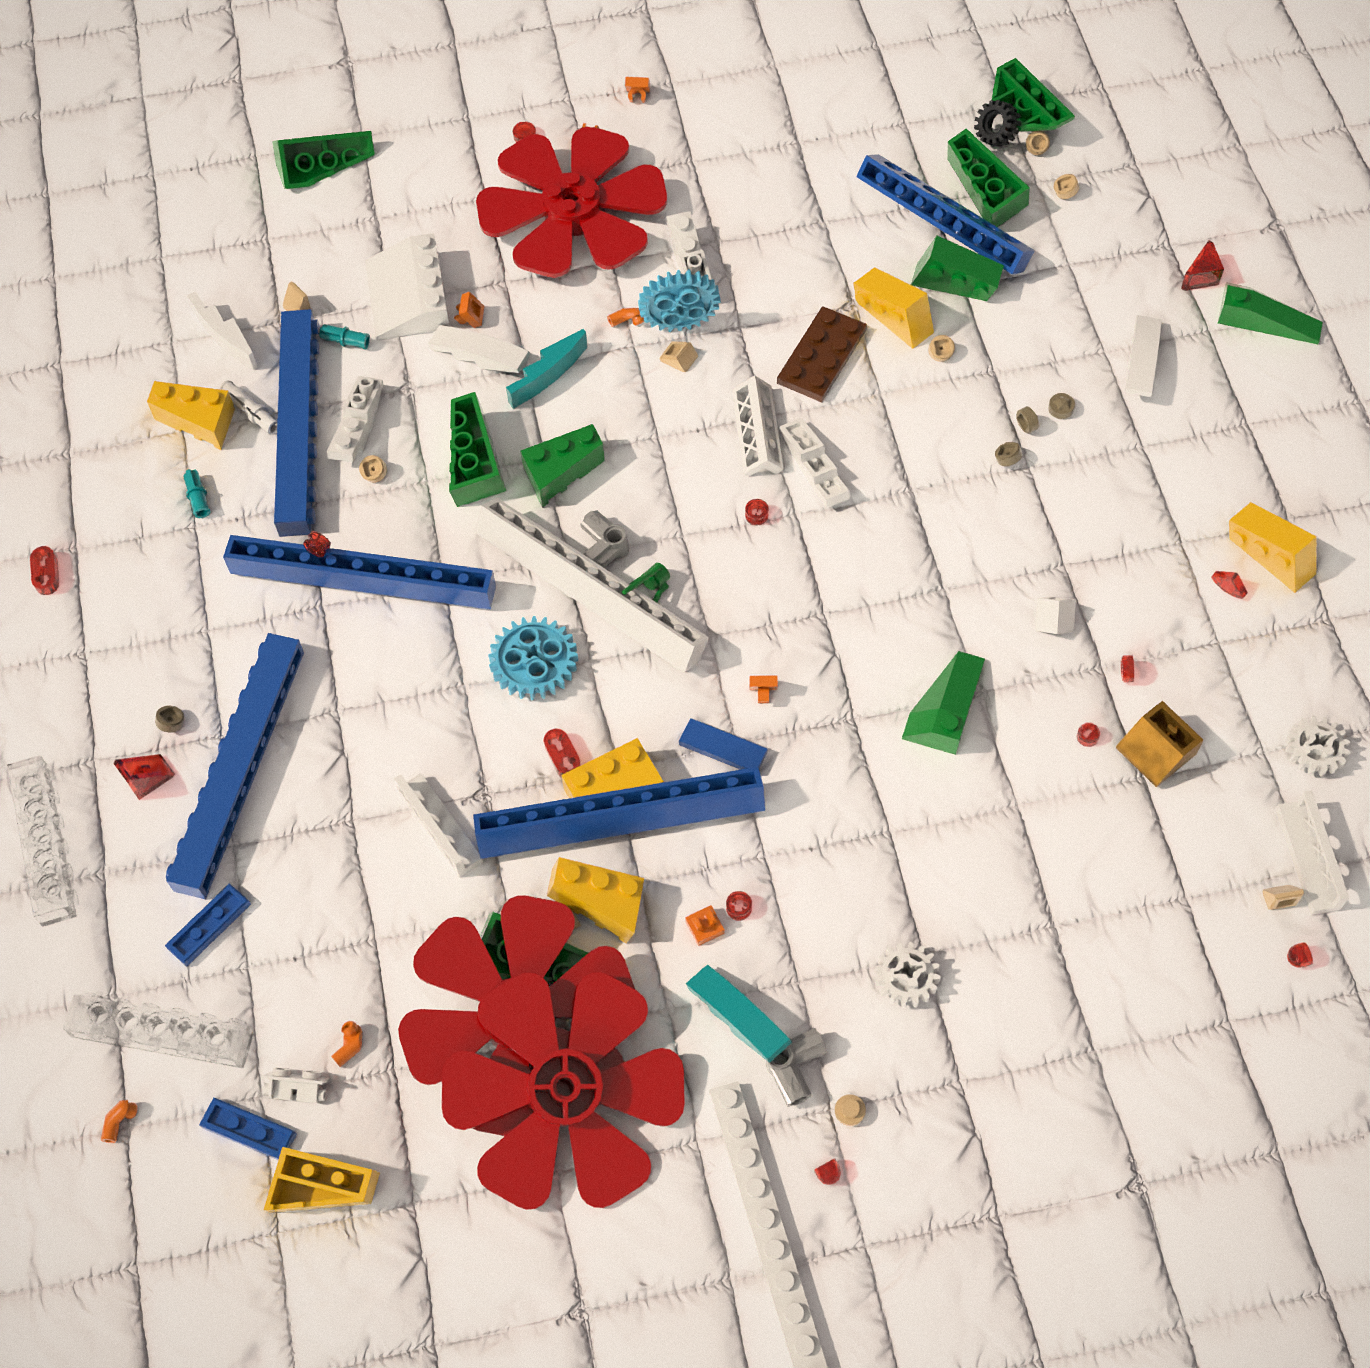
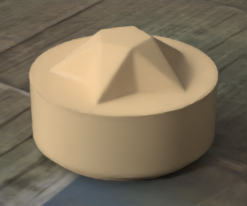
[1054,174,1079,199]
[928,335,955,362]
[359,455,387,483]

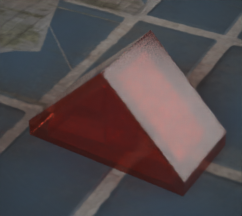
[1181,240,1224,291]
[113,754,175,800]

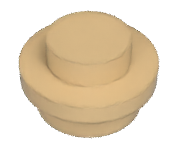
[1025,131,1050,155]
[835,1094,866,1126]

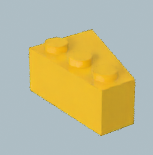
[853,267,934,349]
[147,381,235,450]
[1229,502,1317,593]
[561,738,664,798]
[547,857,644,944]
[264,1147,380,1213]

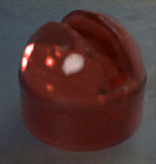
[1076,722,1100,747]
[1287,942,1313,968]
[814,1158,841,1185]

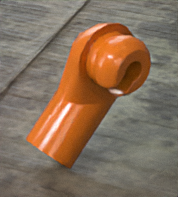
[607,308,644,327]
[331,1021,363,1067]
[101,1100,138,1143]

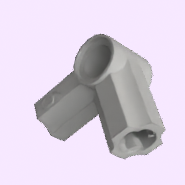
[580,510,630,568]
[765,1028,827,1107]

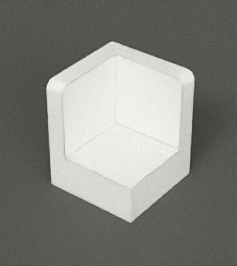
[1035,596,1076,634]

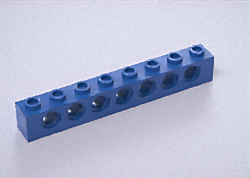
[856,154,1035,274]

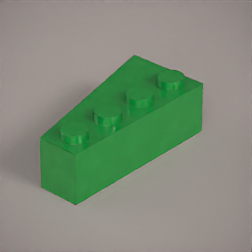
[947,128,1030,227]
[449,392,506,507]

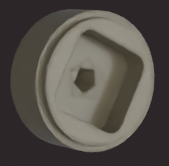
[1048,393,1075,419]
[1016,406,1039,434]
[995,442,1023,466]
[155,705,184,733]

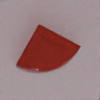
[1211,571,1248,599]

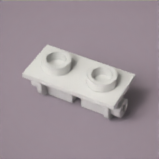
[262,1067,330,1104]

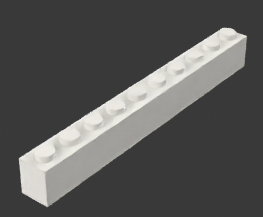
[473,498,709,673]

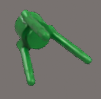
[622,562,671,603]

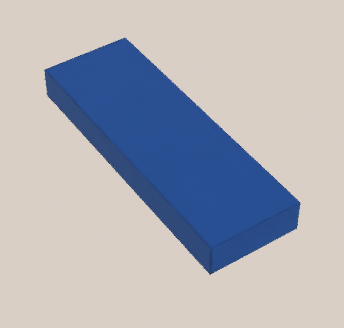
[679,718,768,770]
[164,883,251,967]
[199,1097,297,1160]

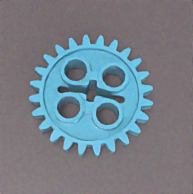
[638,269,721,332]
[488,616,578,700]

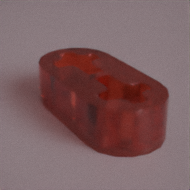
[30,546,59,595]
[543,728,581,778]

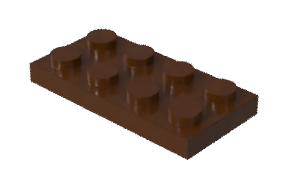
[777,306,867,403]

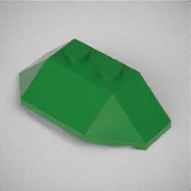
[991,58,1075,132]

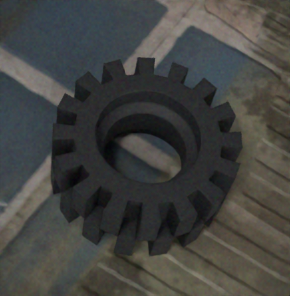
[974,100,1021,147]

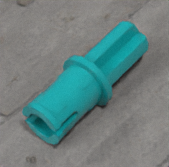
[319,324,370,350]
[183,469,211,518]

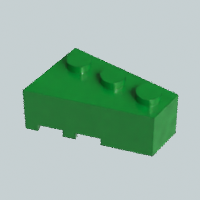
[911,235,1004,301]
[520,424,605,508]

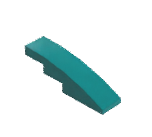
[506,328,588,409]
[685,964,792,1063]

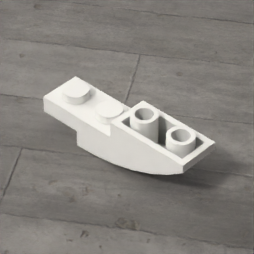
[666,211,712,280]
[327,376,383,463]

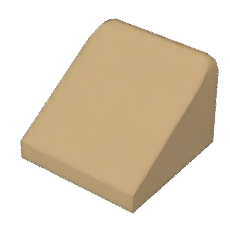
[283,281,311,311]
[659,341,698,372]
[1262,885,1304,910]

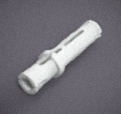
[219,380,277,435]

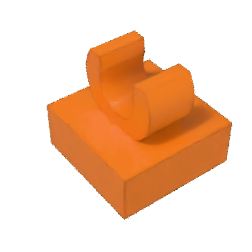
[625,77,651,103]
[454,292,485,328]
[749,675,778,703]
[685,905,725,946]

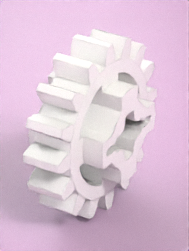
[1285,716,1351,777]
[874,942,941,1008]

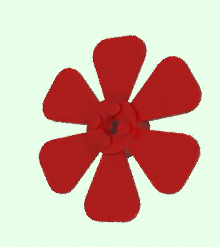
[476,127,667,278]
[398,895,635,1136]
[441,972,685,1210]

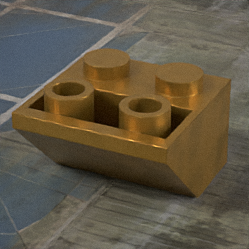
[1116,700,1203,787]

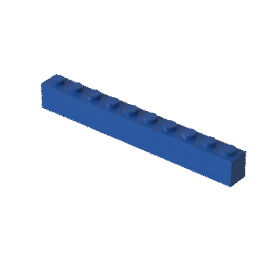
[274,309,320,537]
[223,535,496,610]
[166,633,304,900]
[473,767,765,859]

